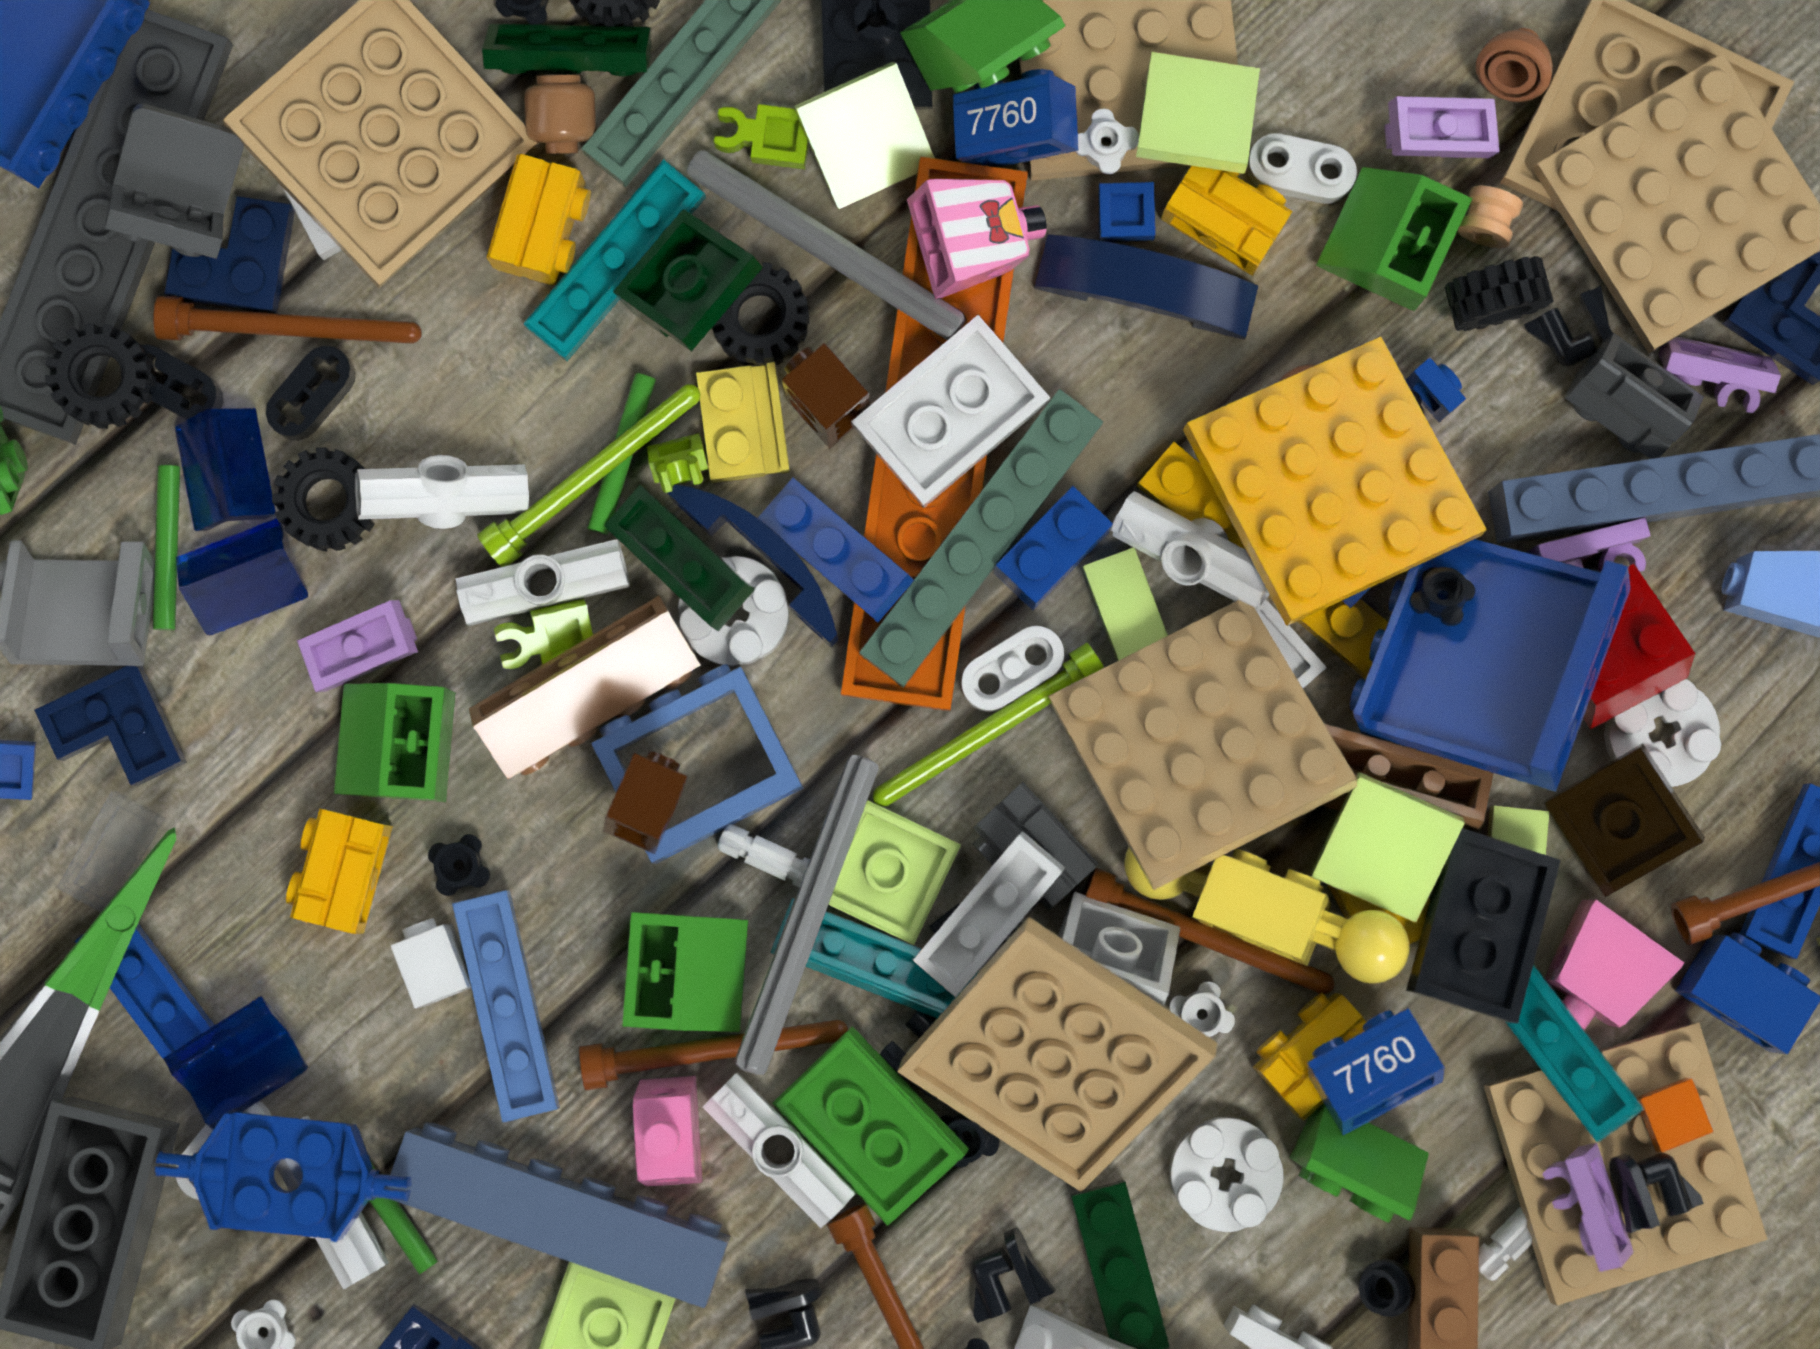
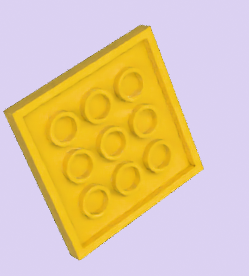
[1183,337,1487,626]

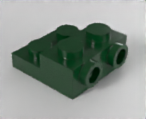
[613,209,763,352]

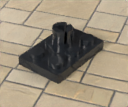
[821,0,933,110]
[1406,828,1561,1024]

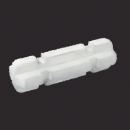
[717,824,810,887]
[1479,1206,1532,1281]

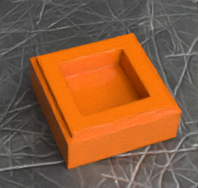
[1636,1078,1714,1153]

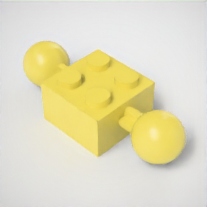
[1124,847,1410,984]

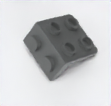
[105,104,244,259]

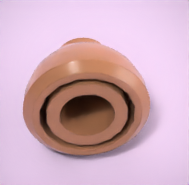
[1475,28,1553,102]

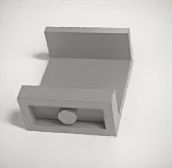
[0,540,155,666]

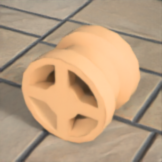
[1457,185,1523,248]

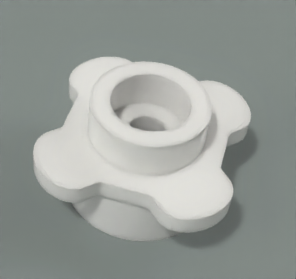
[1075,109,1139,174]
[1169,982,1235,1037]
[231,1299,296,1349]

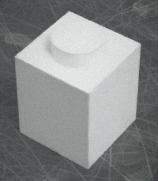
[390,918,471,1009]

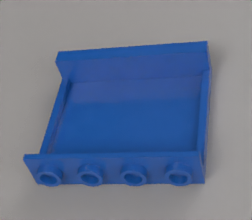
[0,0,150,189]
[1350,539,1631,792]

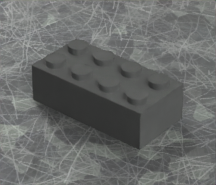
[0,1096,180,1349]

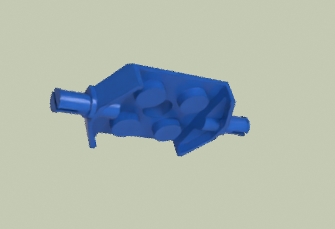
[155,1112,411,1242]

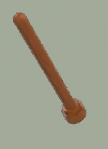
[154,295,422,344]
[1671,862,1820,945]
[1082,867,1335,994]
[579,1020,848,1091]
[826,1203,924,1349]

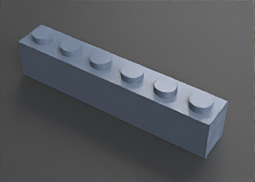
[1488,434,1820,545]
[388,1122,731,1308]

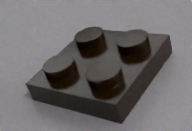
[1544,743,1705,897]

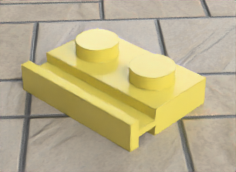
[696,362,790,483]

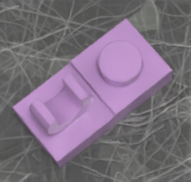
[1385,96,1499,158]
[1658,337,1781,413]
[1526,518,1651,573]
[297,600,418,692]
[1543,1142,1634,1272]

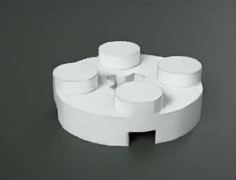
[678,556,789,667]
[1604,679,1721,787]
[1169,1117,1283,1232]

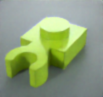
[714,104,809,170]
[647,433,708,493]
[494,598,593,669]

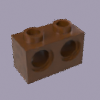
[782,343,870,449]
[603,751,688,854]

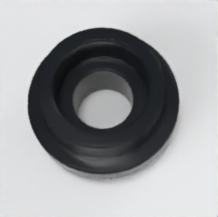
[1359,1259,1415,1317]

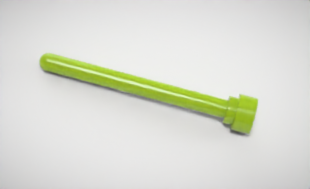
[477,384,701,567]
[872,642,1104,807]

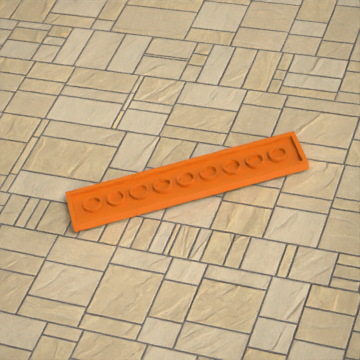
[841,157,1028,712]

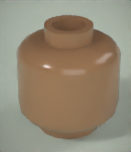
[524,75,596,154]

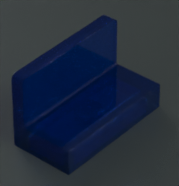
[175,408,276,531]
[176,518,308,635]
[163,995,308,1130]

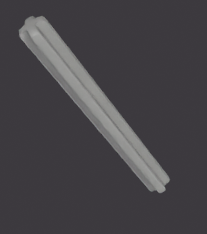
[687,150,965,340]
[735,755,879,1075]

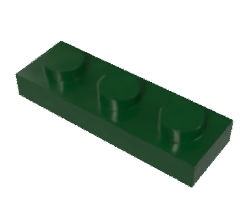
[482,24,652,76]
[604,485,755,631]
[1070,1180,1170,1349]

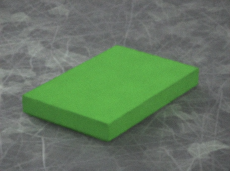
[772,1026,969,1226]

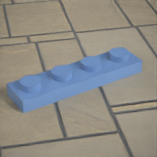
[452,890,560,1123]

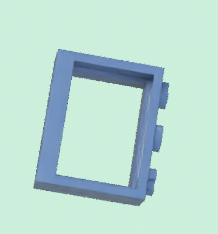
[591,664,804,864]

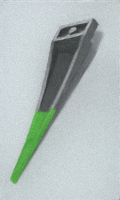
[0,827,177,1232]

